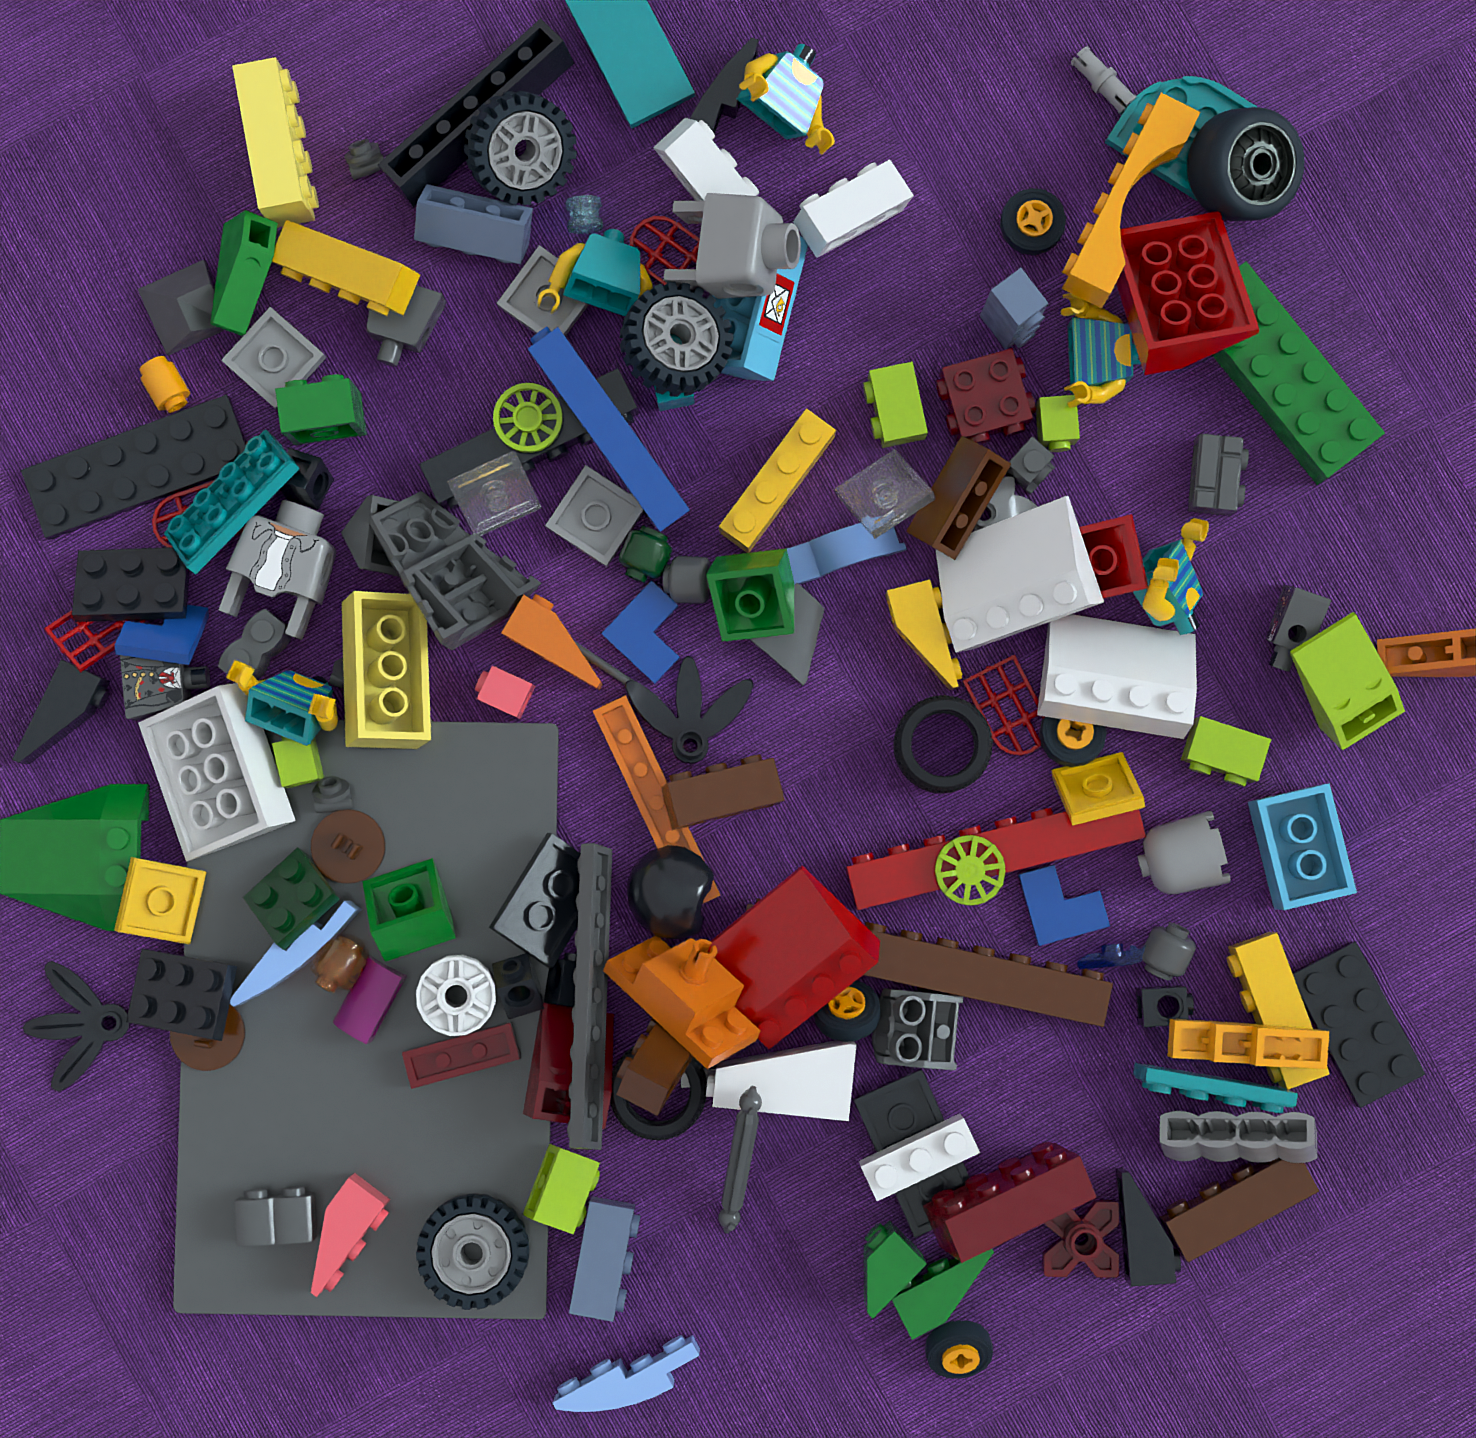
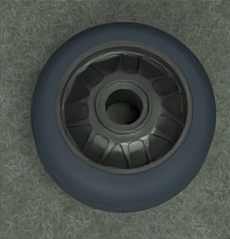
[1187,107,1305,221]

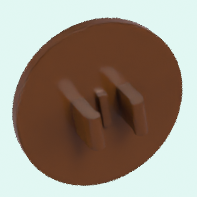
[311,810,385,883]
[170,1004,245,1071]

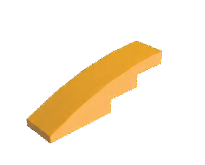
[1167,1019,1329,1069]

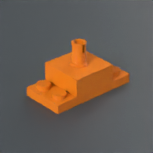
[603,936,761,1069]

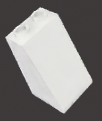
[706,1040,856,1121]

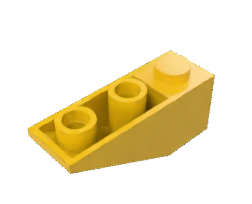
[885,579,962,690]

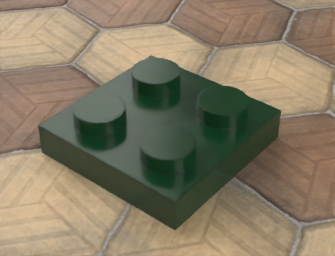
[243,847,340,950]

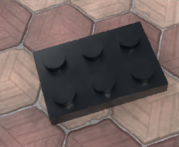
[72,547,190,622]
[489,833,581,968]
[126,949,237,1041]

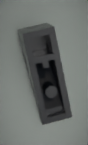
[12,659,110,764]
[1116,1168,1181,1287]

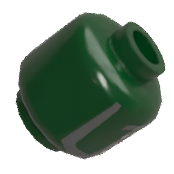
[618,526,672,583]

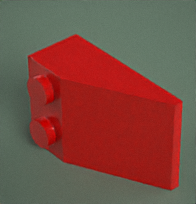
[1079,514,1148,599]

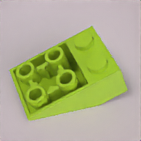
[1290,612,1405,751]

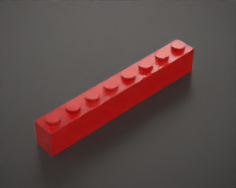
[845,807,1146,910]

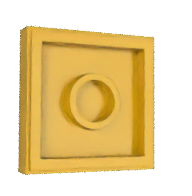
[1051,752,1145,826]
[114,857,206,944]

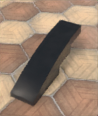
[672,38,759,173]

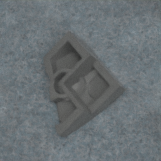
[749,583,824,686]

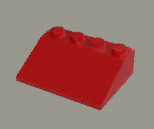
[1116,211,1259,375]
[708,866,880,1049]

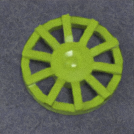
[493,383,563,453]
[935,835,1005,906]

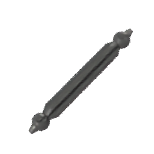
[718,1085,762,1234]

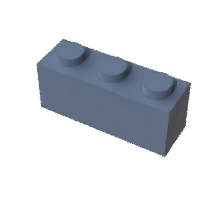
[414,184,533,264]
[980,268,1048,350]
[569,1196,641,1322]

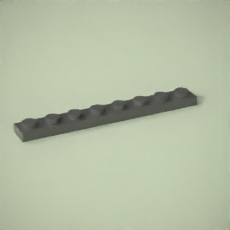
[567,843,612,1150]

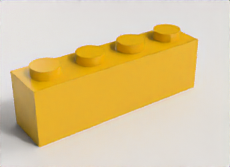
[272,220,420,316]
[719,408,836,553]
[1226,932,1330,1090]

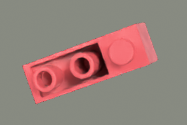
[311,1173,390,1297]

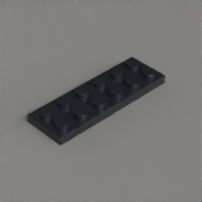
[21,394,247,540]

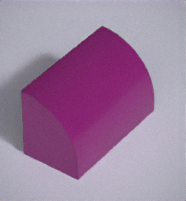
[333,955,407,1044]

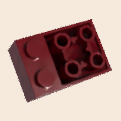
[523,1003,614,1129]

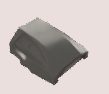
[872,988,963,1070]

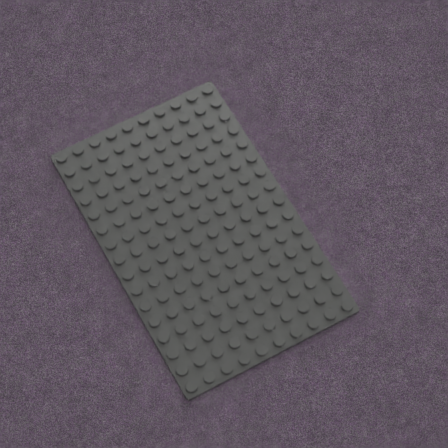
[173,720,559,1320]

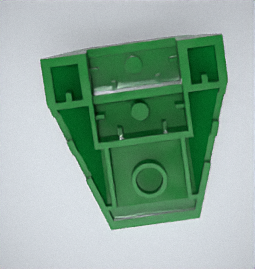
[0,784,150,931]

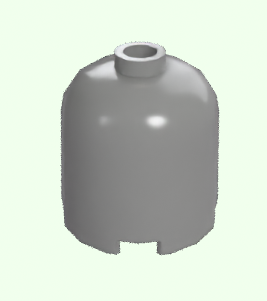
[1137,810,1231,895]

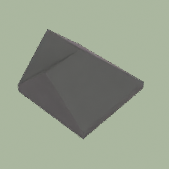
[137,260,225,356]
[341,495,400,577]

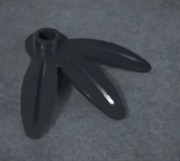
[625,656,754,764]
[23,961,130,1092]

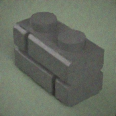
[1187,434,1249,516]

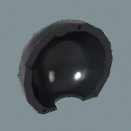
[627,845,714,939]

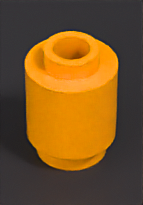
[139,356,190,413]

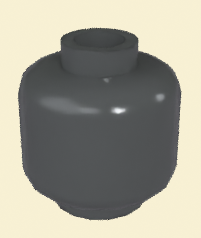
[663,556,711,604]
[1141,922,1196,980]

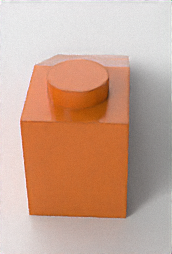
[501,594,603,691]
[1377,628,1476,677]

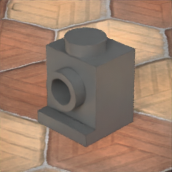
[1006,436,1055,495]

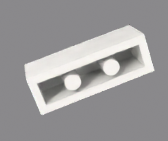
[653,118,759,201]
[793,160,914,258]
[859,1114,980,1201]

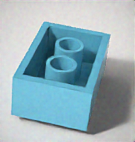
[1248,783,1357,910]

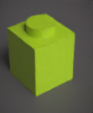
[1035,395,1080,452]
[272,736,324,788]

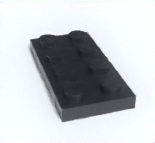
[1292,941,1426,1108]
[853,1068,970,1237]

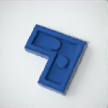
[601,580,680,684]
[115,605,209,665]
[1017,865,1110,946]

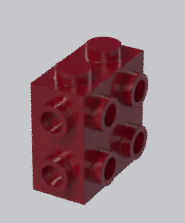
[935,348,1036,445]

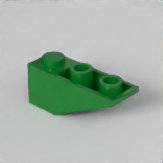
[210,210,278,336]
[892,1249,994,1340]

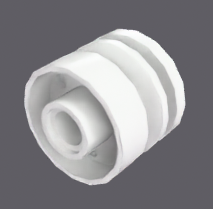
[416,954,496,1036]

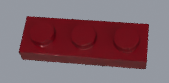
[402,1022,521,1089]

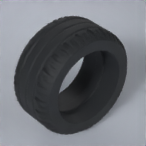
[893,695,993,793]
[610,1046,707,1140]

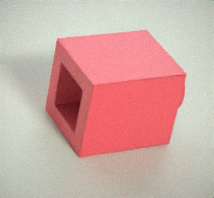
[475,666,536,719]

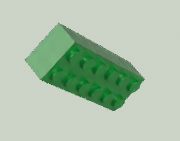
[1212,261,1385,485]

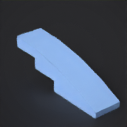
[230,900,362,1007]

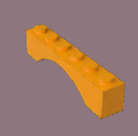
[1062,93,1201,308]

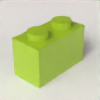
[863,362,928,448]
[1181,716,1271,787]
[523,1144,600,1235]

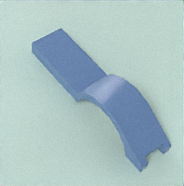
[787,515,906,585]

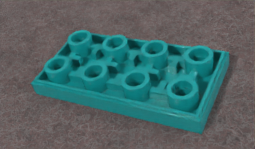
[565,0,695,129]
[164,429,300,574]
[1133,1062,1298,1113]

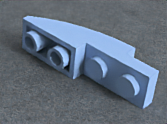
[553,1335,700,1412]

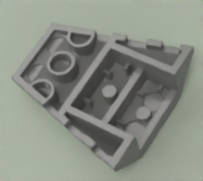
[368,491,541,650]

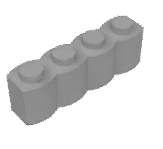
[1160,1111,1317,1163]

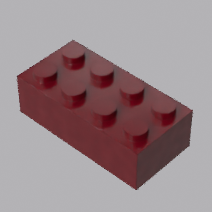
[923,1142,1097,1263]

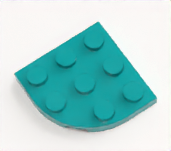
[1105,76,1257,201]

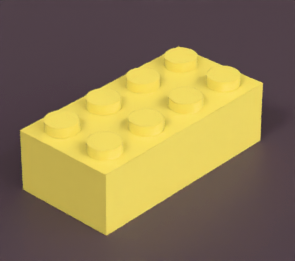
[232,57,319,228]
[342,591,431,749]

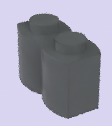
[218,609,292,680]
[235,1186,317,1246]

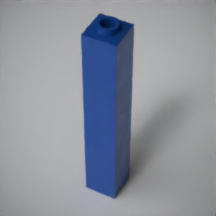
[528,326,690,532]

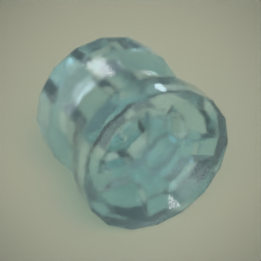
[565,195,603,234]

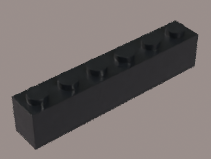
[378,18,574,207]
[419,368,639,510]

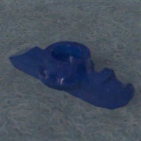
[1077,943,1146,969]

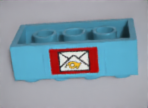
[712,236,808,381]

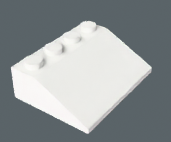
[936,496,1104,652]
[1037,614,1197,739]
[138,683,296,862]

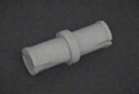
[1071,46,1137,115]

